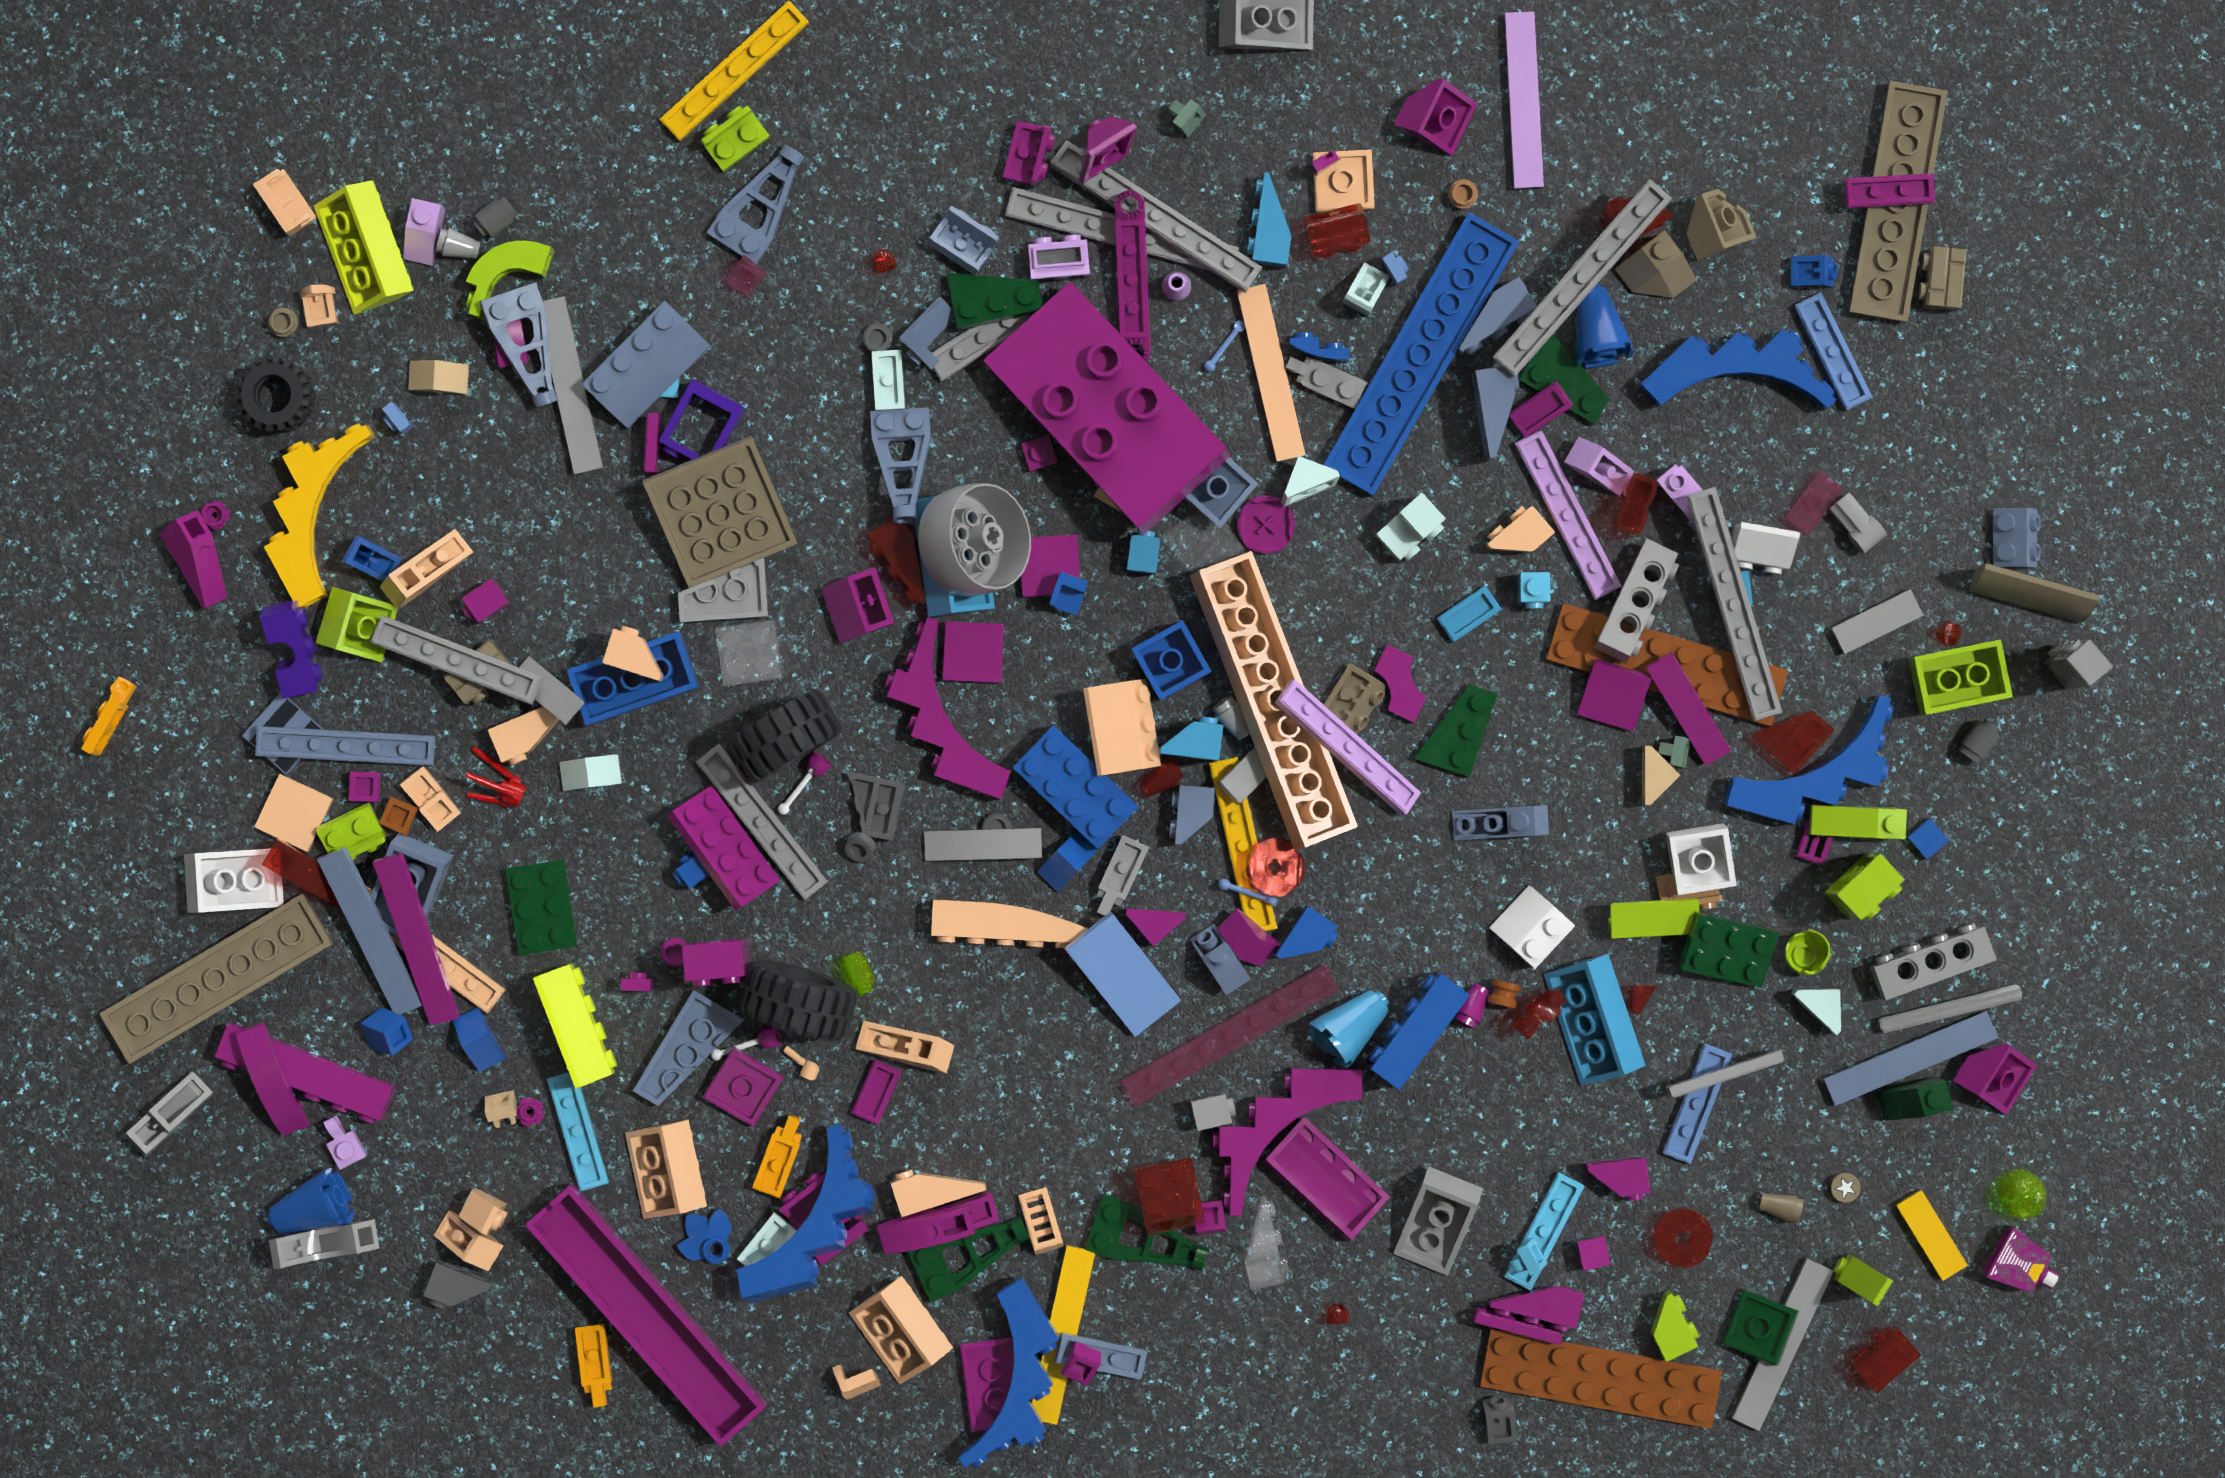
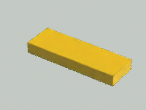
[1895,1190,1968,1281]

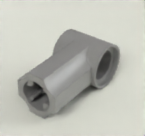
[1829,492,1887,554]

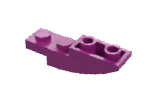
[876,1191,999,1254]

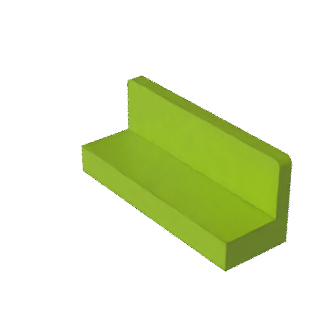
[1608,898,1700,939]

